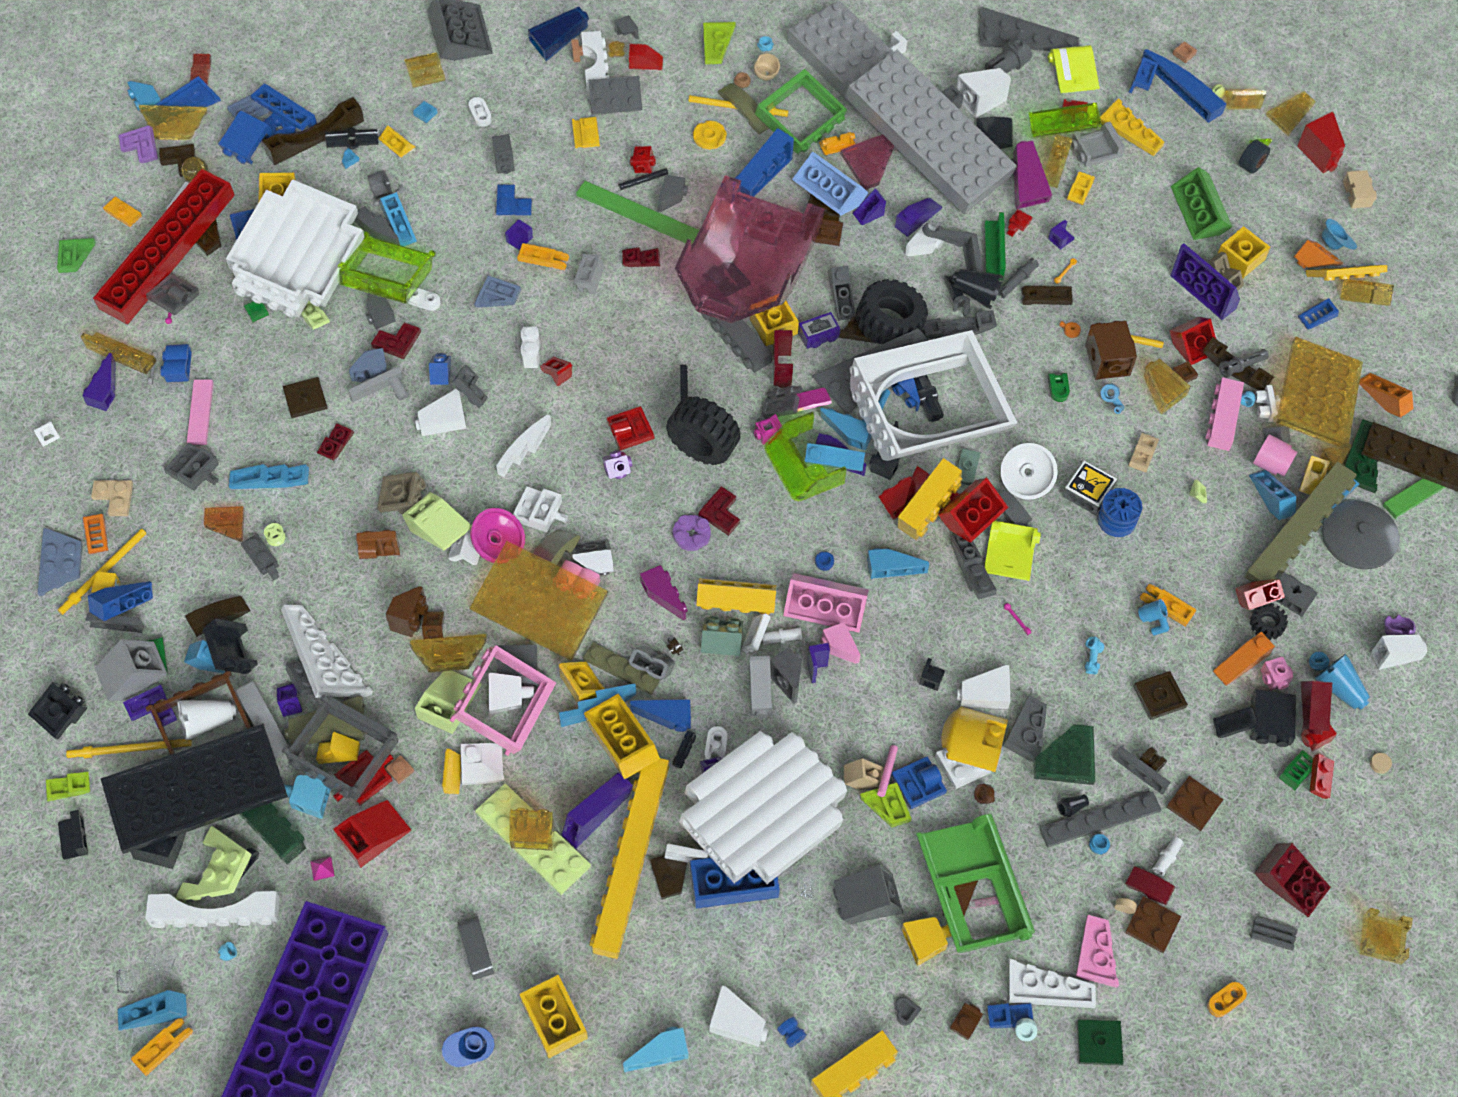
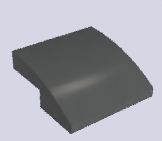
[497,645,538,686]

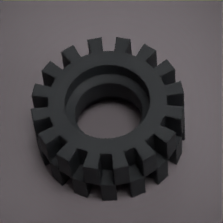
[1250,603,1288,640]

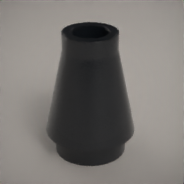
[1057,794,1089,817]

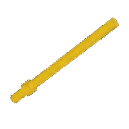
[689,95,789,117]
[57,529,146,615]
[66,739,192,759]

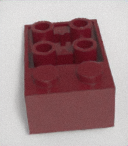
[1254,843,1331,918]

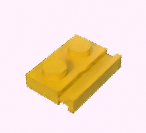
[572,117,600,148]

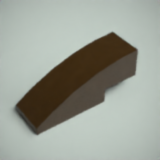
[185,596,251,637]

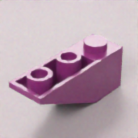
[640,565,688,621]

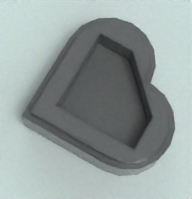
[895,997,922,1026]

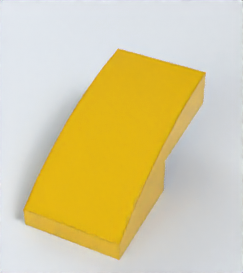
[1067,172,1095,205]

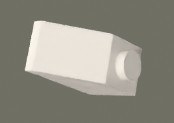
[905,224,944,256]

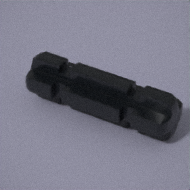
[672,731,696,769]

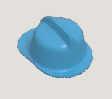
[1321,219,1357,250]

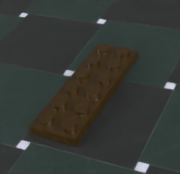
[1361,422,1458,492]

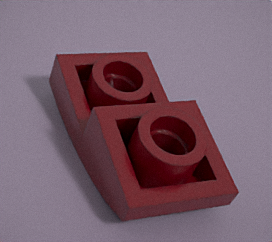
[622,247,660,267]
[317,423,354,461]
[1125,866,1175,905]

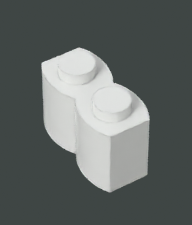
[521,326,540,368]

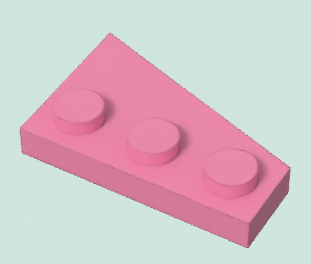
[1075,915,1119,988]

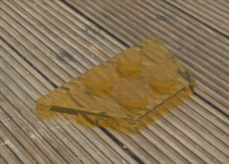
[139,105,207,140]
[410,634,487,673]

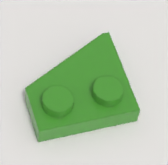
[57,238,96,273]

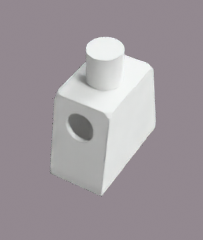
[489,673,534,714]

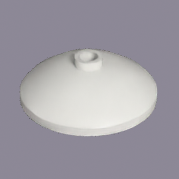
[1000,443,1058,500]

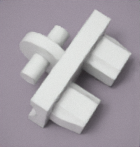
[1255,385,1287,422]

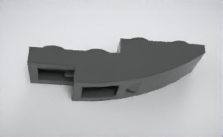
[950,535,997,600]

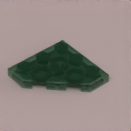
[1033,724,1095,785]

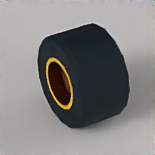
[1239,139,1270,174]

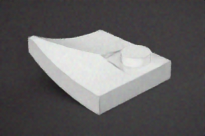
[460,743,504,785]

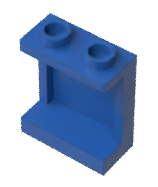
[219,110,274,165]

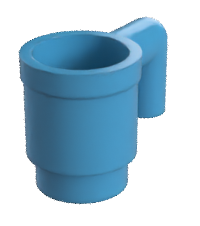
[1138,599,1169,636]

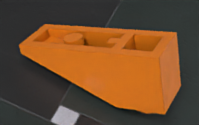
[1357,373,1414,418]
[1213,632,1275,686]

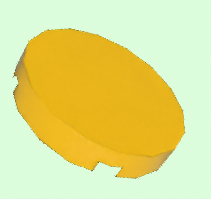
[693,120,727,150]

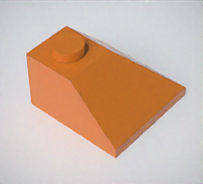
[1294,240,1344,268]

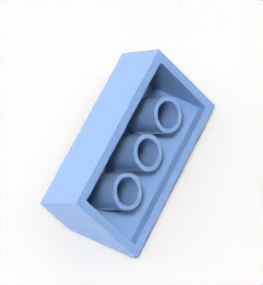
[792,152,868,215]

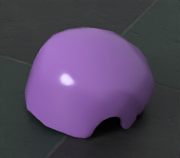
[1384,615,1416,635]

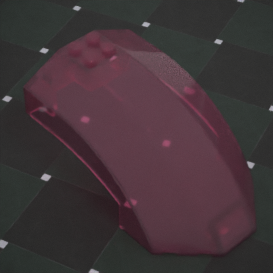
[675,175,825,324]

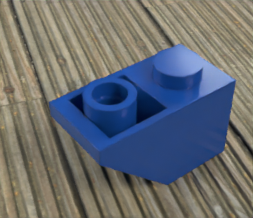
[429,353,451,385]

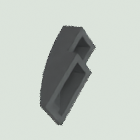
[355,206,400,249]

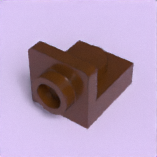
[422,611,445,641]
[950,1003,983,1041]

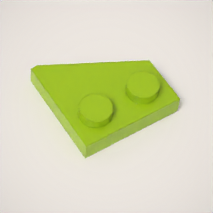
[860,782,911,828]

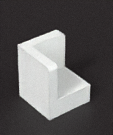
[887,31,907,53]

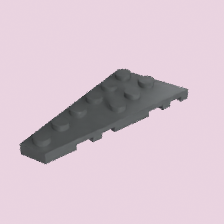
[980,7,1079,51]
[812,329,929,414]

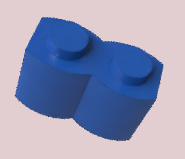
[161,344,192,382]

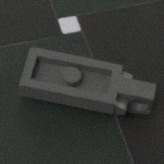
[240,534,279,580]

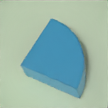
[342,148,360,169]

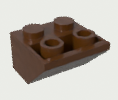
[386,586,429,637]

